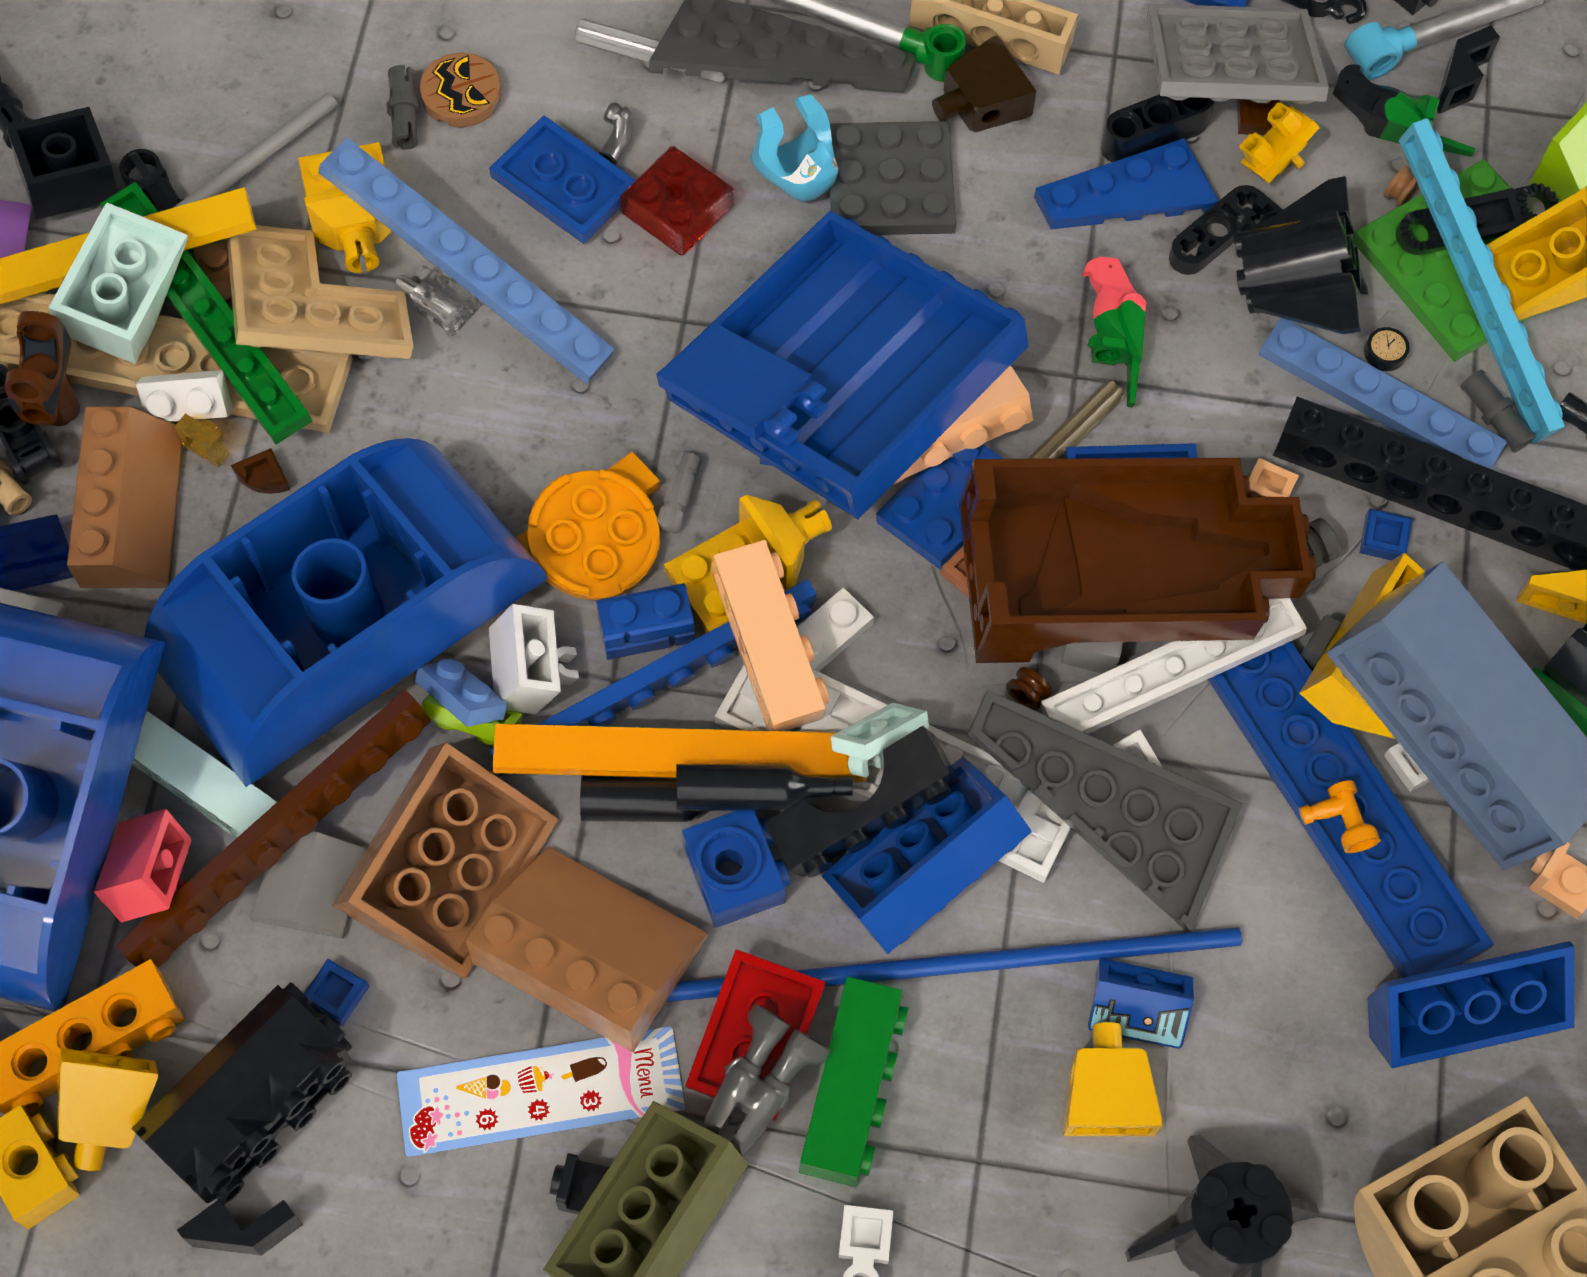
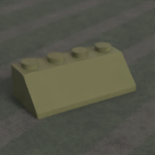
[543,1101,749,1277]

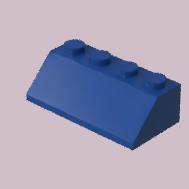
[821,756,1032,954]
[1368,941,1575,1068]

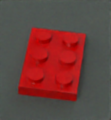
[685,949,826,1121]

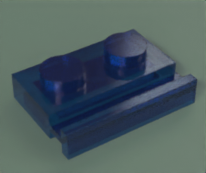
[0,514,73,591]

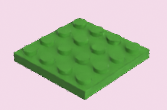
[1352,159,1534,362]

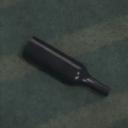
[676,763,853,811]
[580,775,706,822]

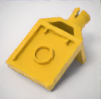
[298,142,392,273]
[664,494,832,633]

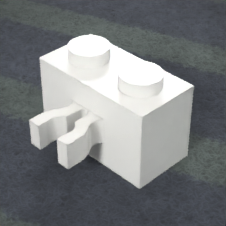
[489,604,579,714]

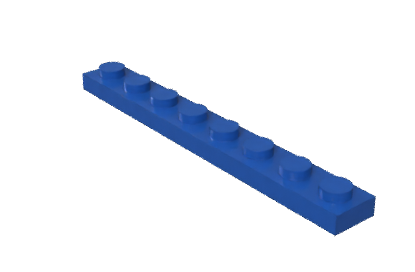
[490,579,817,776]

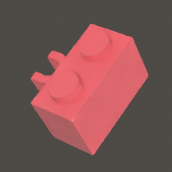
[94,809,192,923]

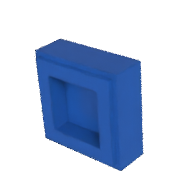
[1359,509,1412,560]
[304,959,370,1026]

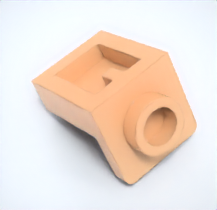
[1528,842,1587,919]

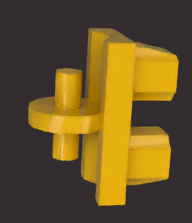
[1239,102,1320,184]

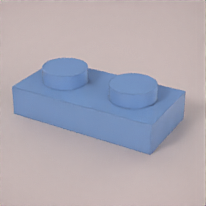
[415,659,507,727]

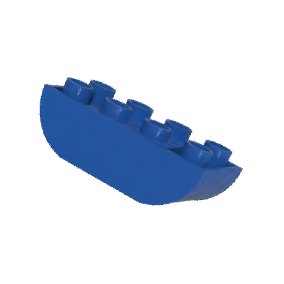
[144,438,548,787]
[0,603,165,1012]

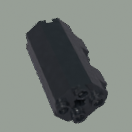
[131,982,352,1204]

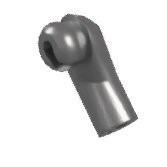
[599,102,633,165]

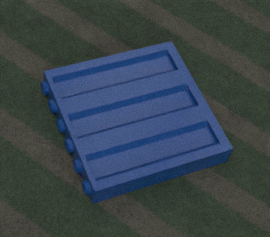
[665,211,1029,519]

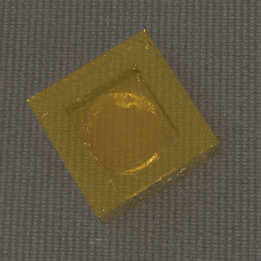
[175,413,229,467]

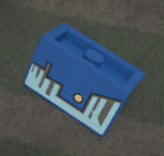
[1088,958,1194,1049]

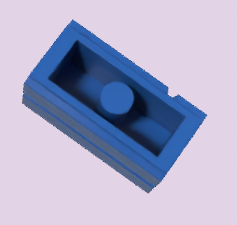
[596,583,695,660]

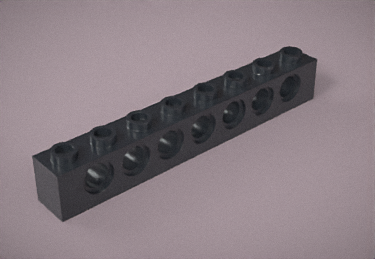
[1273,396,1587,571]

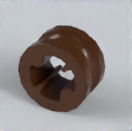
[1006,667,1052,711]

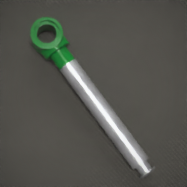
[767,0,966,82]

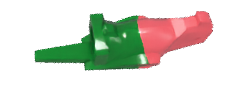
[1082,257,1146,408]

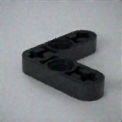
[1169,185,1283,275]

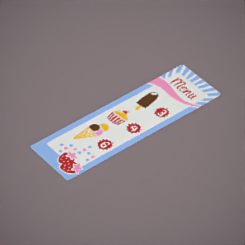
[397,1026,685,1157]

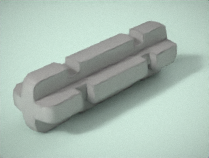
[657,451,701,533]

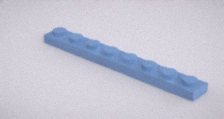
[318,138,615,384]

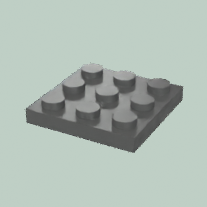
[829,121,956,235]

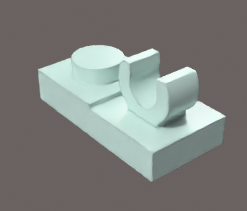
[830,703,929,778]

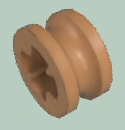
[1384,166,1419,207]

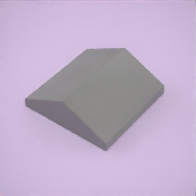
[251,832,367,939]

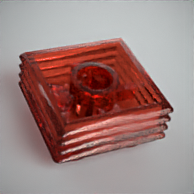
[620,146,734,256]

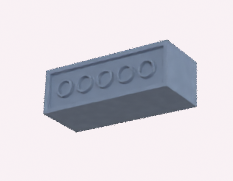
[1326,561,1587,870]

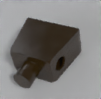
[932,35,1037,132]

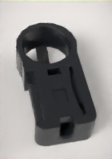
[119,149,184,212]

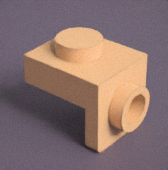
[1249,458,1299,497]

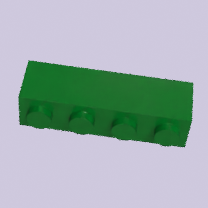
[799,976,909,1188]

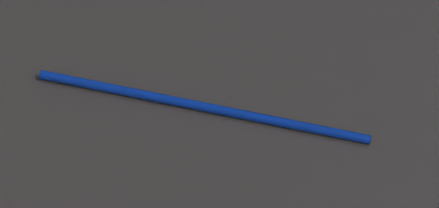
[666,927,1242,1002]

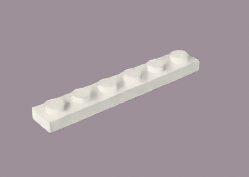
[1041,598,1307,734]

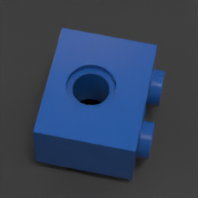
[682,810,791,928]

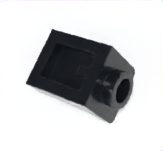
[550,1153,609,1215]

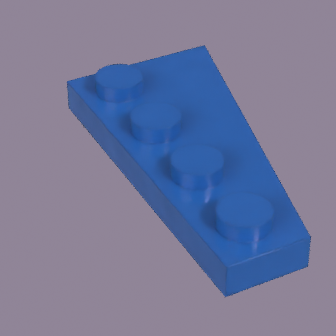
[1034,138,1219,230]

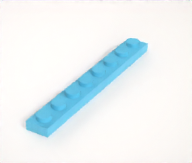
[1399,118,1565,444]

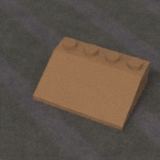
[333,742,559,978]
[466,847,708,1052]

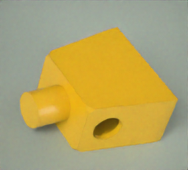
[1063,1022,1162,1137]
[57,1048,158,1171]

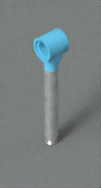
[1344,0,1552,80]

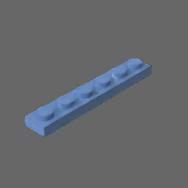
[1259,318,1508,469]

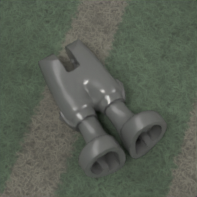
[702,1003,831,1157]

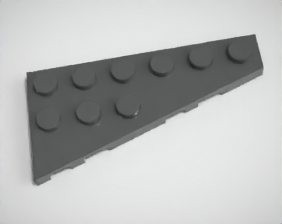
[649,0,916,92]
[967,690,1243,932]

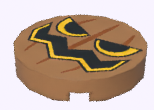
[419,52,502,128]

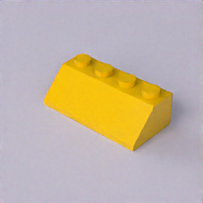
[1299,553,1425,739]

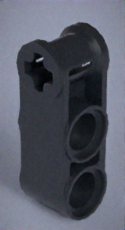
[0,364,64,485]

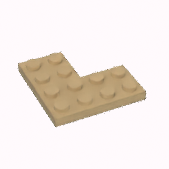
[227,225,413,359]

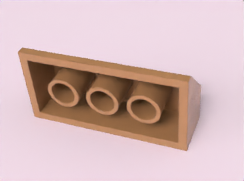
[67,407,185,588]

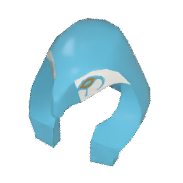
[750,94,839,202]

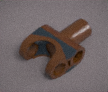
[4,311,80,426]

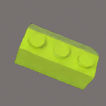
[1529,102,1587,204]

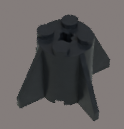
[1234,176,1368,334]
[1125,1134,1319,1277]

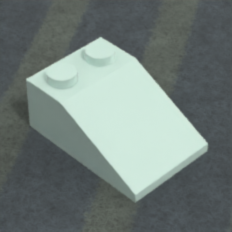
[48,202,188,364]

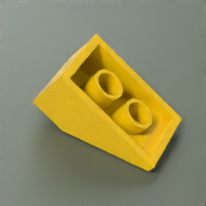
[1487,188,1587,321]

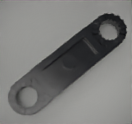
[1396,183,1559,255]

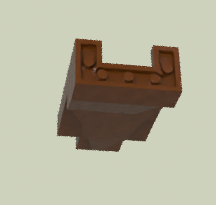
[959,458,1316,663]

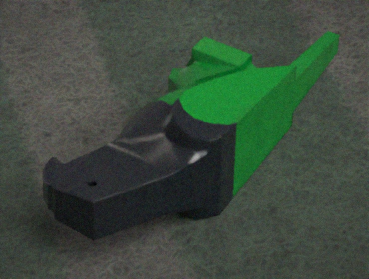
[1332,64,1475,157]

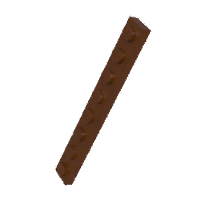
[116,689,431,967]

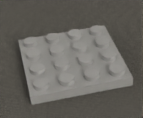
[1147,4,1329,104]

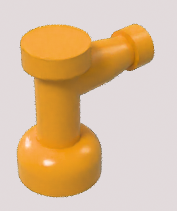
[1299,780,1381,853]

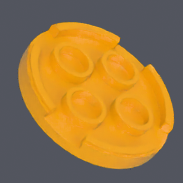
[527,469,660,600]

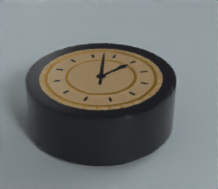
[1364,327,1410,371]

